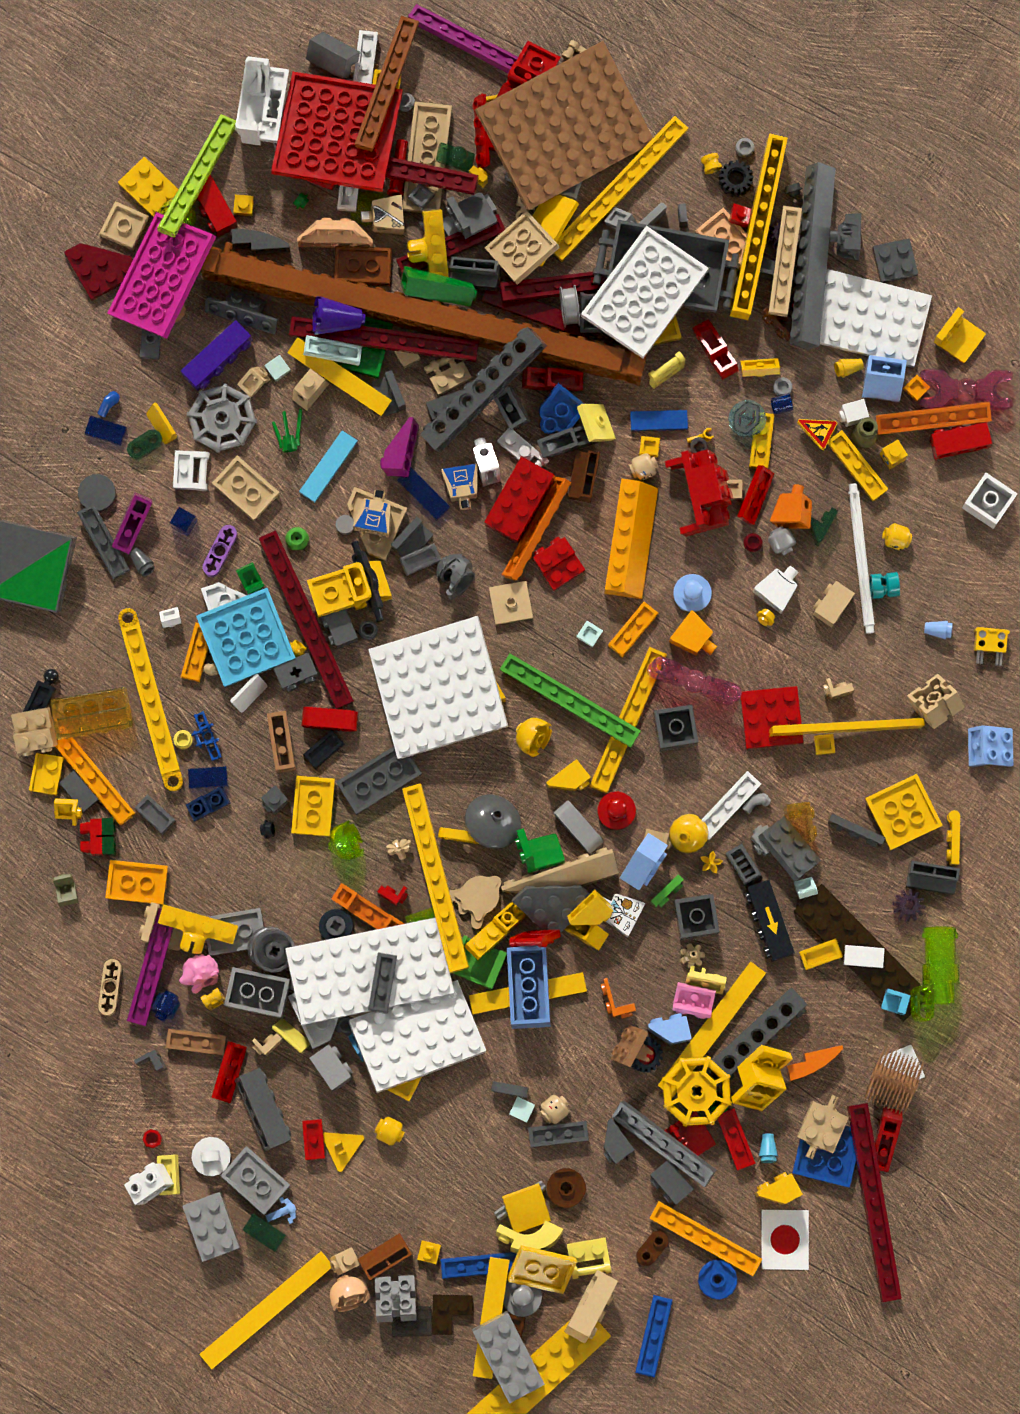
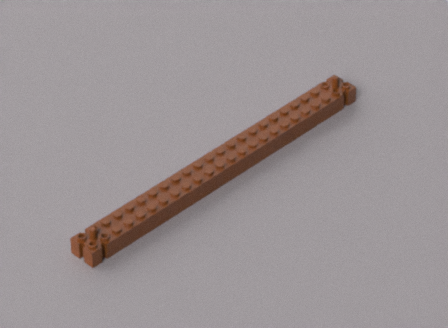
[200,242,647,386]

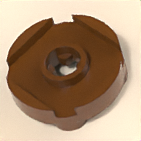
[547,1168,586,1208]

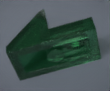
[810,507,838,547]

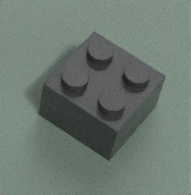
[653,705,698,752]
[674,894,720,940]

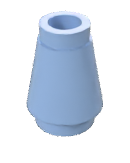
[924,621,953,640]

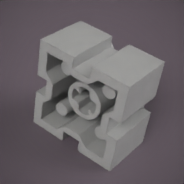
[375,1275,417,1323]

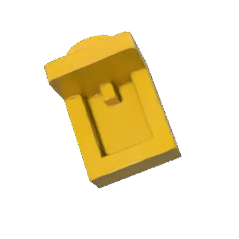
[54,799,82,826]

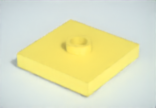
[577,404,616,442]

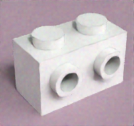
[124,1162,174,1205]

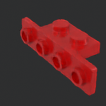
[473,93,496,169]

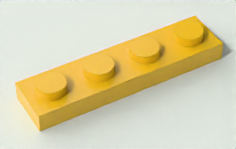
[828,430,888,502]

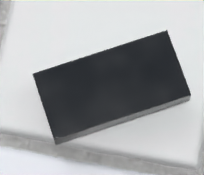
[303,730,344,770]

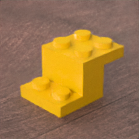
[731,1045,792,1111]

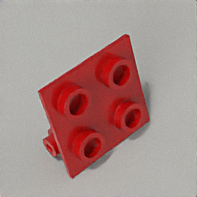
[664,1111,716,1155]

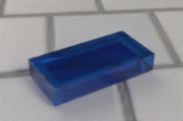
[85,416,127,446]

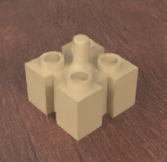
[907,674,965,729]

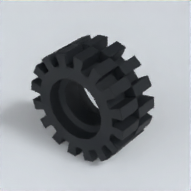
[719,160,753,197]

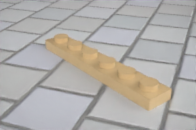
[768,206,802,317]

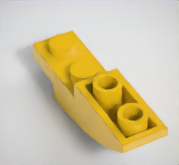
[464,901,527,960]

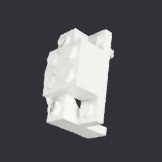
[235,56,289,146]

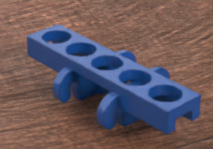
[191,711,222,761]

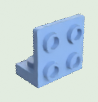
[968,725,1013,767]

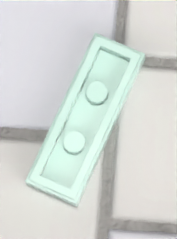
[303,335,362,366]

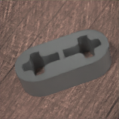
[491,1081,529,1098]

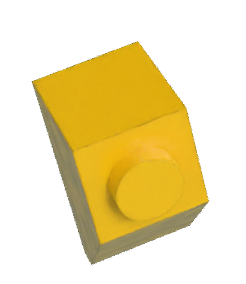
[546,759,591,791]
[567,890,613,925]
[564,924,609,951]

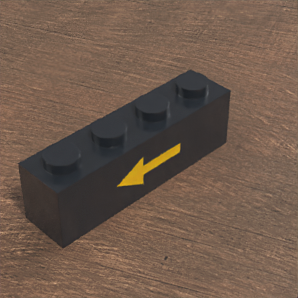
[744,880,795,962]

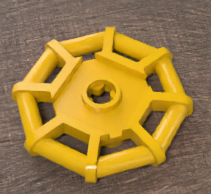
[661,1056,732,1127]

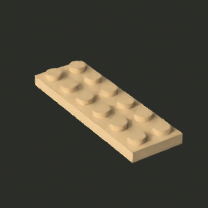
[403,102,452,213]

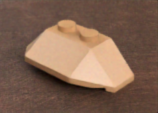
[297,218,373,248]

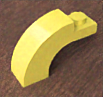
[496,1221,563,1254]

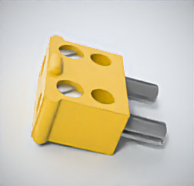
[974,627,1010,666]

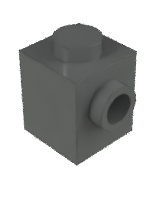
[261,785,289,815]

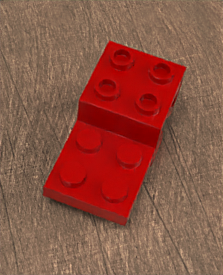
[496,41,561,98]

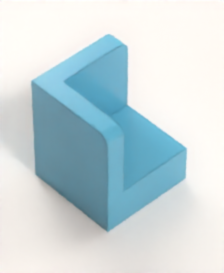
[881,989,911,1015]

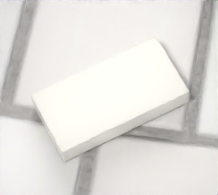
[844,945,884,968]

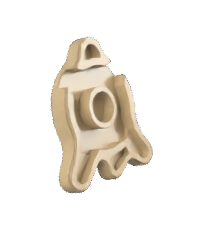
[449,876,501,929]

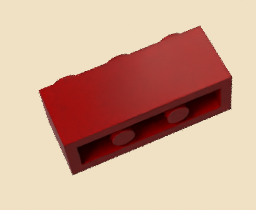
[195,174,238,237]
[929,422,992,460]

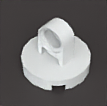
[192,1137,231,1176]

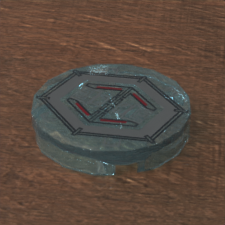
[728,400,767,438]

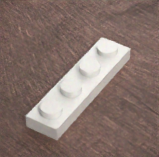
[702,771,761,840]

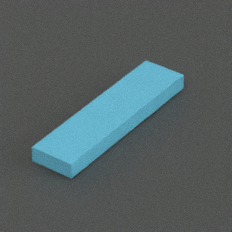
[299,430,358,503]

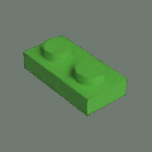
[650,874,684,908]

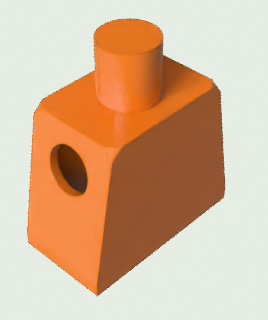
[770,484,812,529]

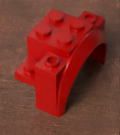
[665,449,733,537]

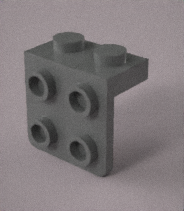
[445,192,497,239]

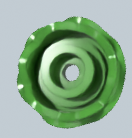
[285,527,309,550]

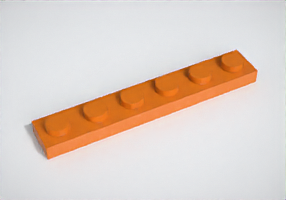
[876,402,992,435]
[502,477,571,581]

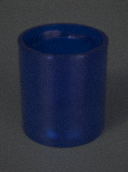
[770,394,793,415]

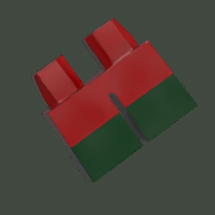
[80,817,116,856]

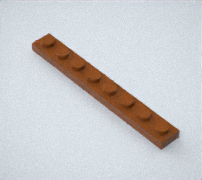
[355,16,419,152]

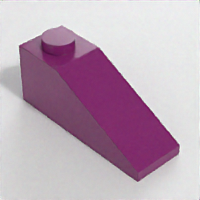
[380,417,419,477]
[112,492,152,554]

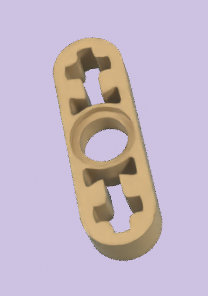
[98,959,122,1016]

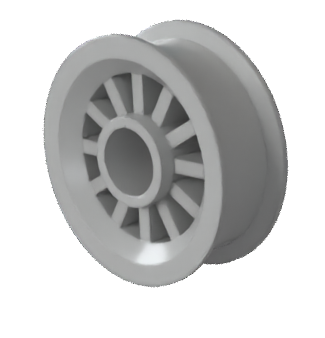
[559,285,580,328]

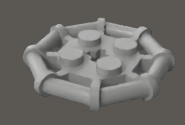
[186,383,257,453]

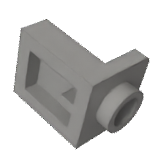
[604,207,637,229]

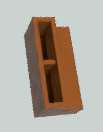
[358,1233,413,1280]

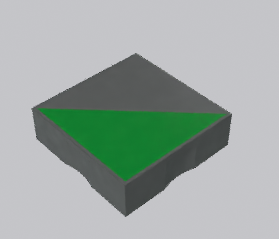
[0,520,77,613]

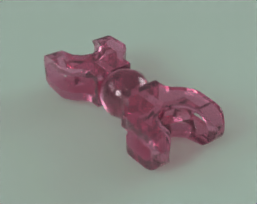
[920,369,1013,410]
[647,657,742,706]

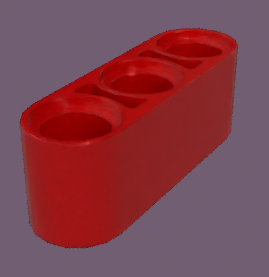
[301,707,358,732]

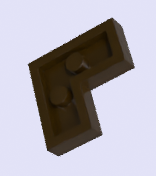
[432,1294,472,1335]

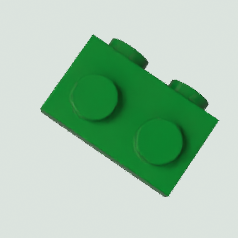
[515,828,565,873]

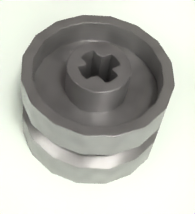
[247,926,294,972]

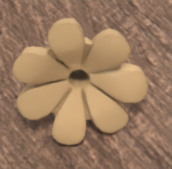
[386,839,411,860]
[680,943,705,968]

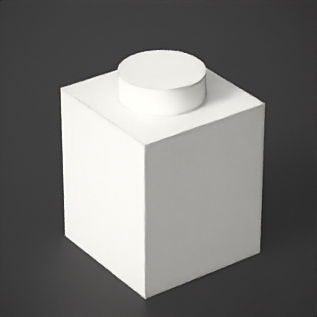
[839,399,869,427]

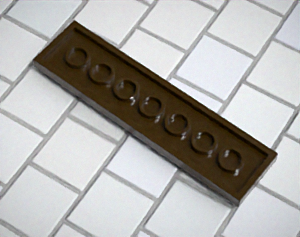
[794,884,931,1022]

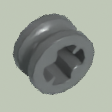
[690,437,707,453]

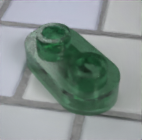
[127,429,163,460]

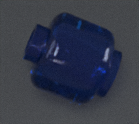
[152,991,181,1021]

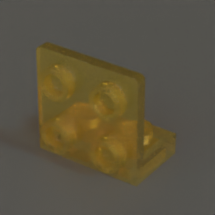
[783,802,817,844]

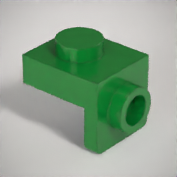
[235,562,265,594]

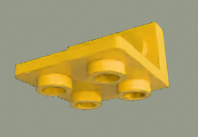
[934,307,986,363]

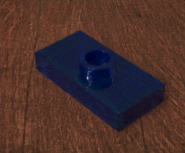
[188,766,228,789]

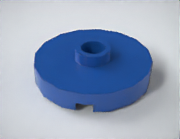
[698,1260,737,1300]

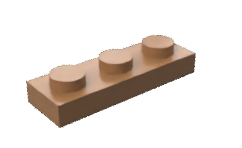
[165,1029,227,1056]

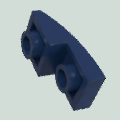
[186,786,231,822]

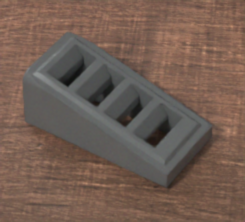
[726,844,763,888]

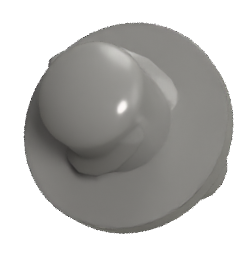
[503,1282,542,1317]

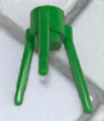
[272,409,302,453]

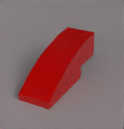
[692,319,739,380]
[522,367,584,391]

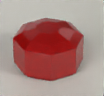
[142,1129,162,1149]

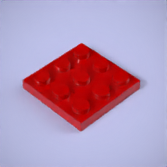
[740,686,804,749]

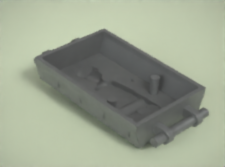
[593,220,740,313]

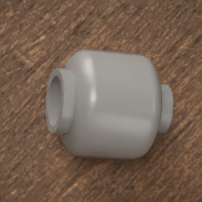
[768,526,796,555]

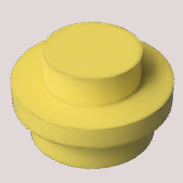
[173,730,193,750]

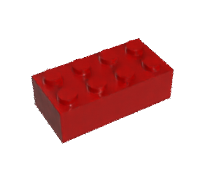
[484,456,555,543]

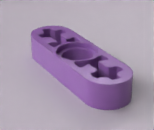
[203,525,238,577]

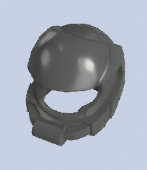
[436,554,475,600]

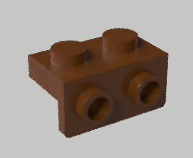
[762,307,793,342]

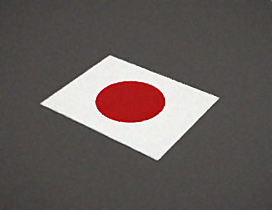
[762,1210,809,1270]

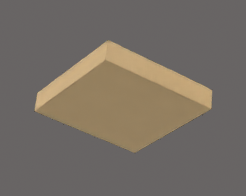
[99,201,149,251]

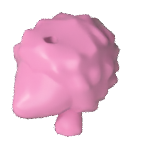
[179,954,219,994]

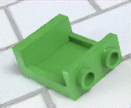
[452,935,507,990]

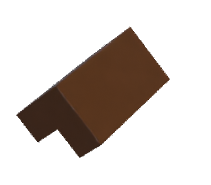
[568,450,600,503]

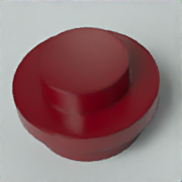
[743,533,763,552]

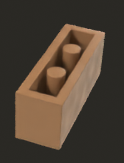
[267,711,296,773]

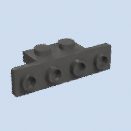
[204,290,278,334]

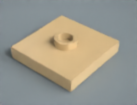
[489,581,533,625]

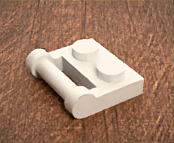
[173,450,210,491]

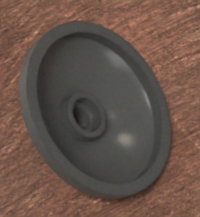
[465,794,521,849]

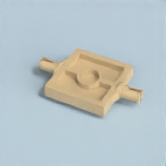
[797,1095,849,1159]

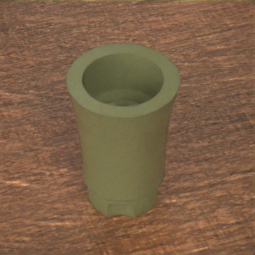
[851,417,878,448]

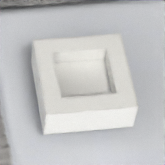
[159,607,181,628]

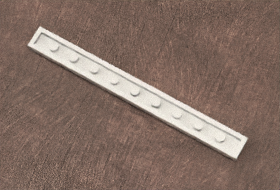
[337,30,378,212]

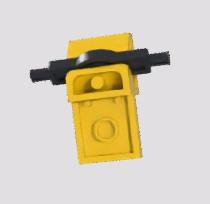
[307,541,392,623]

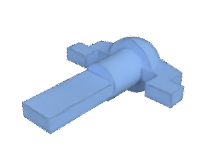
[265,1197,296,1224]

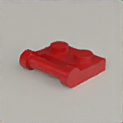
[509,929,561,948]

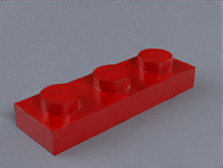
[737,465,775,525]
[211,1041,247,1103]
[717,1108,756,1171]

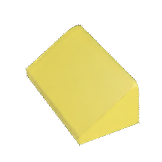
[272,1019,310,1054]

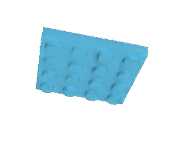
[196,588,295,687]

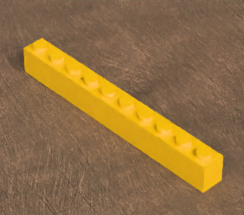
[730,134,788,320]

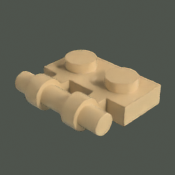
[424,358,472,396]

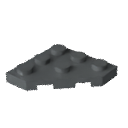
[512,885,590,933]

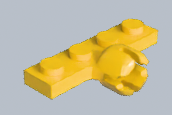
[407,209,449,277]
[158,904,238,954]

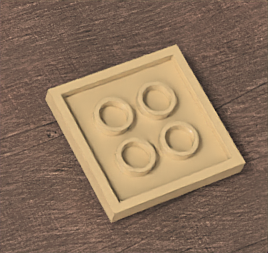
[485,211,560,285]

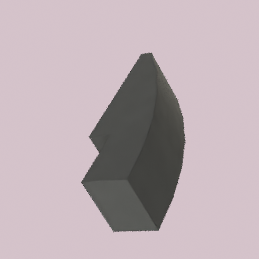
[232,229,290,255]
[537,425,599,458]

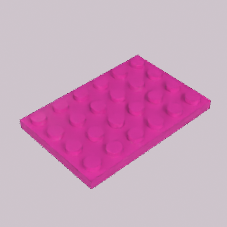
[107,212,216,339]

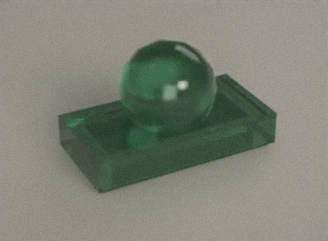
[436,142,475,173]

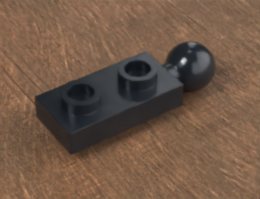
[23,669,59,712]

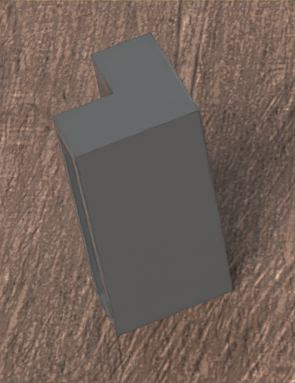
[306,32,360,79]
[450,257,502,291]
[906,861,960,895]

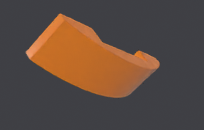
[331,883,404,930]

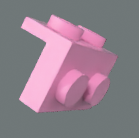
[672,982,716,1019]

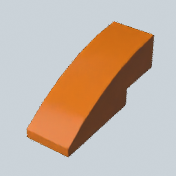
[785,1045,843,1082]

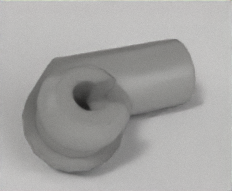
[742,793,771,814]

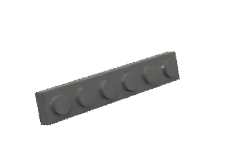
[612,1100,717,1187]

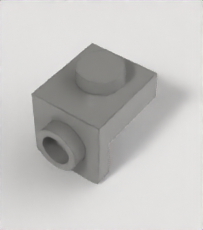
[751,825,770,856]

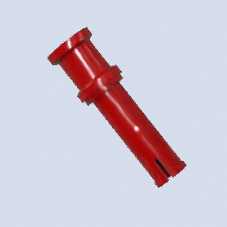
[387,139,408,197]

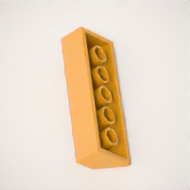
[604,478,658,599]

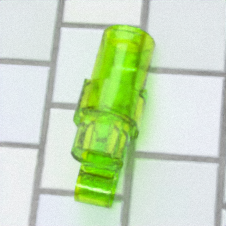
[911,926,960,1023]

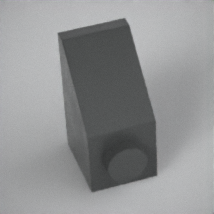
[603,1118,634,1164]

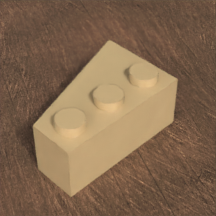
[564,1270,618,1343]

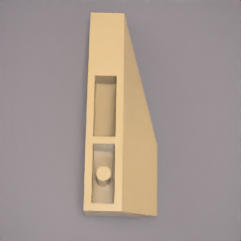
[501,847,619,893]

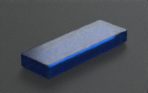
[397,467,450,521]

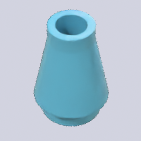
[759,1133,778,1163]

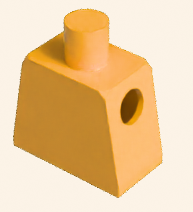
[669,610,717,656]

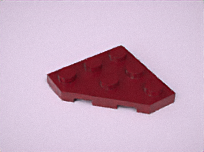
[64,243,133,301]

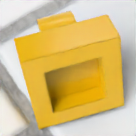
[417,1240,441,1264]

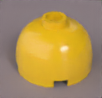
[516,718,552,757]
[669,814,709,853]

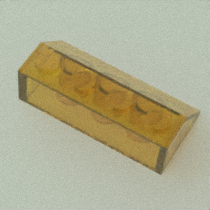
[50,687,133,740]

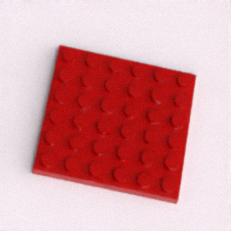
[271,71,403,192]

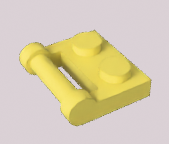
[648,352,685,389]
[567,1237,612,1279]

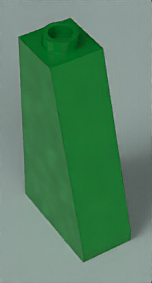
[400,266,477,307]

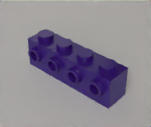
[181,320,253,391]

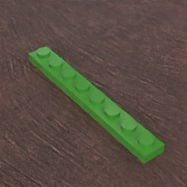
[500,653,641,748]

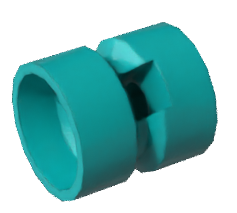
[870,572,900,599]

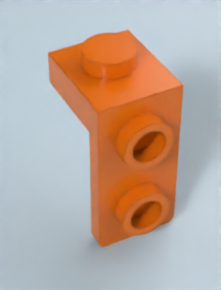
[600,978,636,1019]

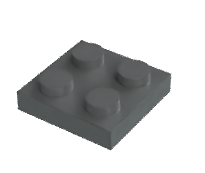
[872,238,918,283]

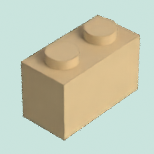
[813,581,855,628]

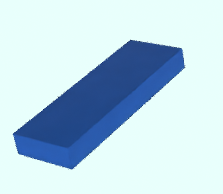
[630,410,688,431]

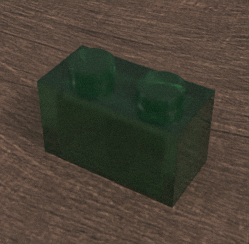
[243,1213,287,1252]

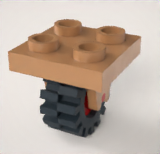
[611,1025,663,1073]

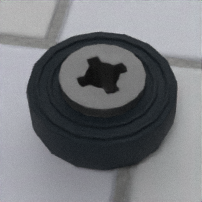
[319,909,353,940]

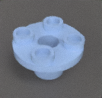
[673,574,712,612]

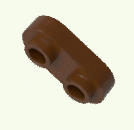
[636,1231,669,1266]

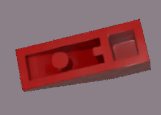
[875,1106,903,1172]

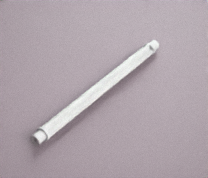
[848,483,875,634]

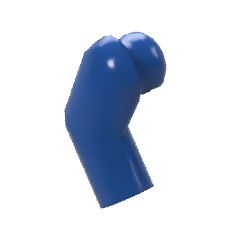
[97,391,120,417]

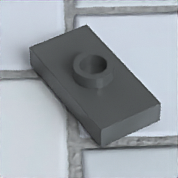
[140,329,161,360]

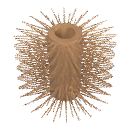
[864,1047,924,1115]

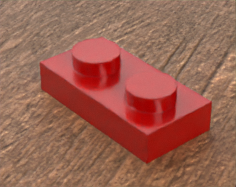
[302,1119,325,1160]

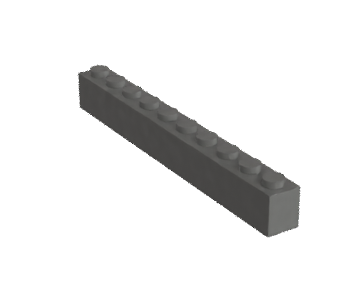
[790,162,836,350]

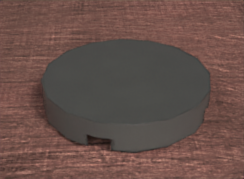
[78,474,116,511]

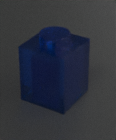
[169,507,197,537]

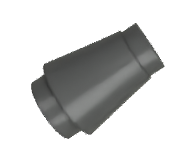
[129,548,155,576]

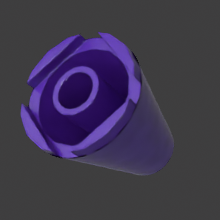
[312,296,365,334]

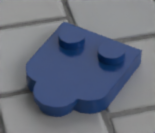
[538,383,584,434]

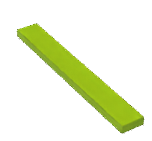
[157,114,236,238]

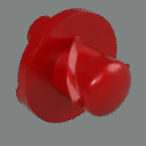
[597,791,636,830]

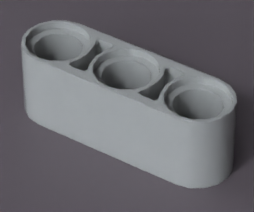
[553,800,604,855]

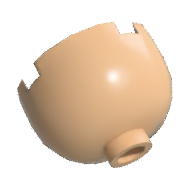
[330,1275,370,1312]

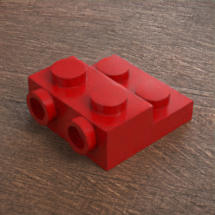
[533,537,585,591]

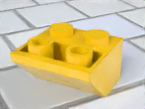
[754,1172,803,1204]

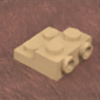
[11,707,58,756]

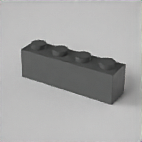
[235,1068,291,1152]

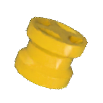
[700,153,723,174]

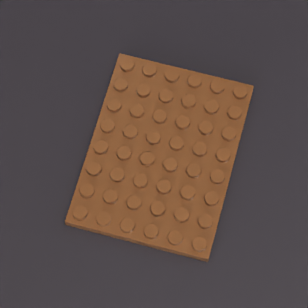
[475,41,653,211]

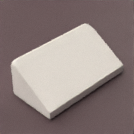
[231,674,267,713]

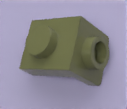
[53,874,78,907]

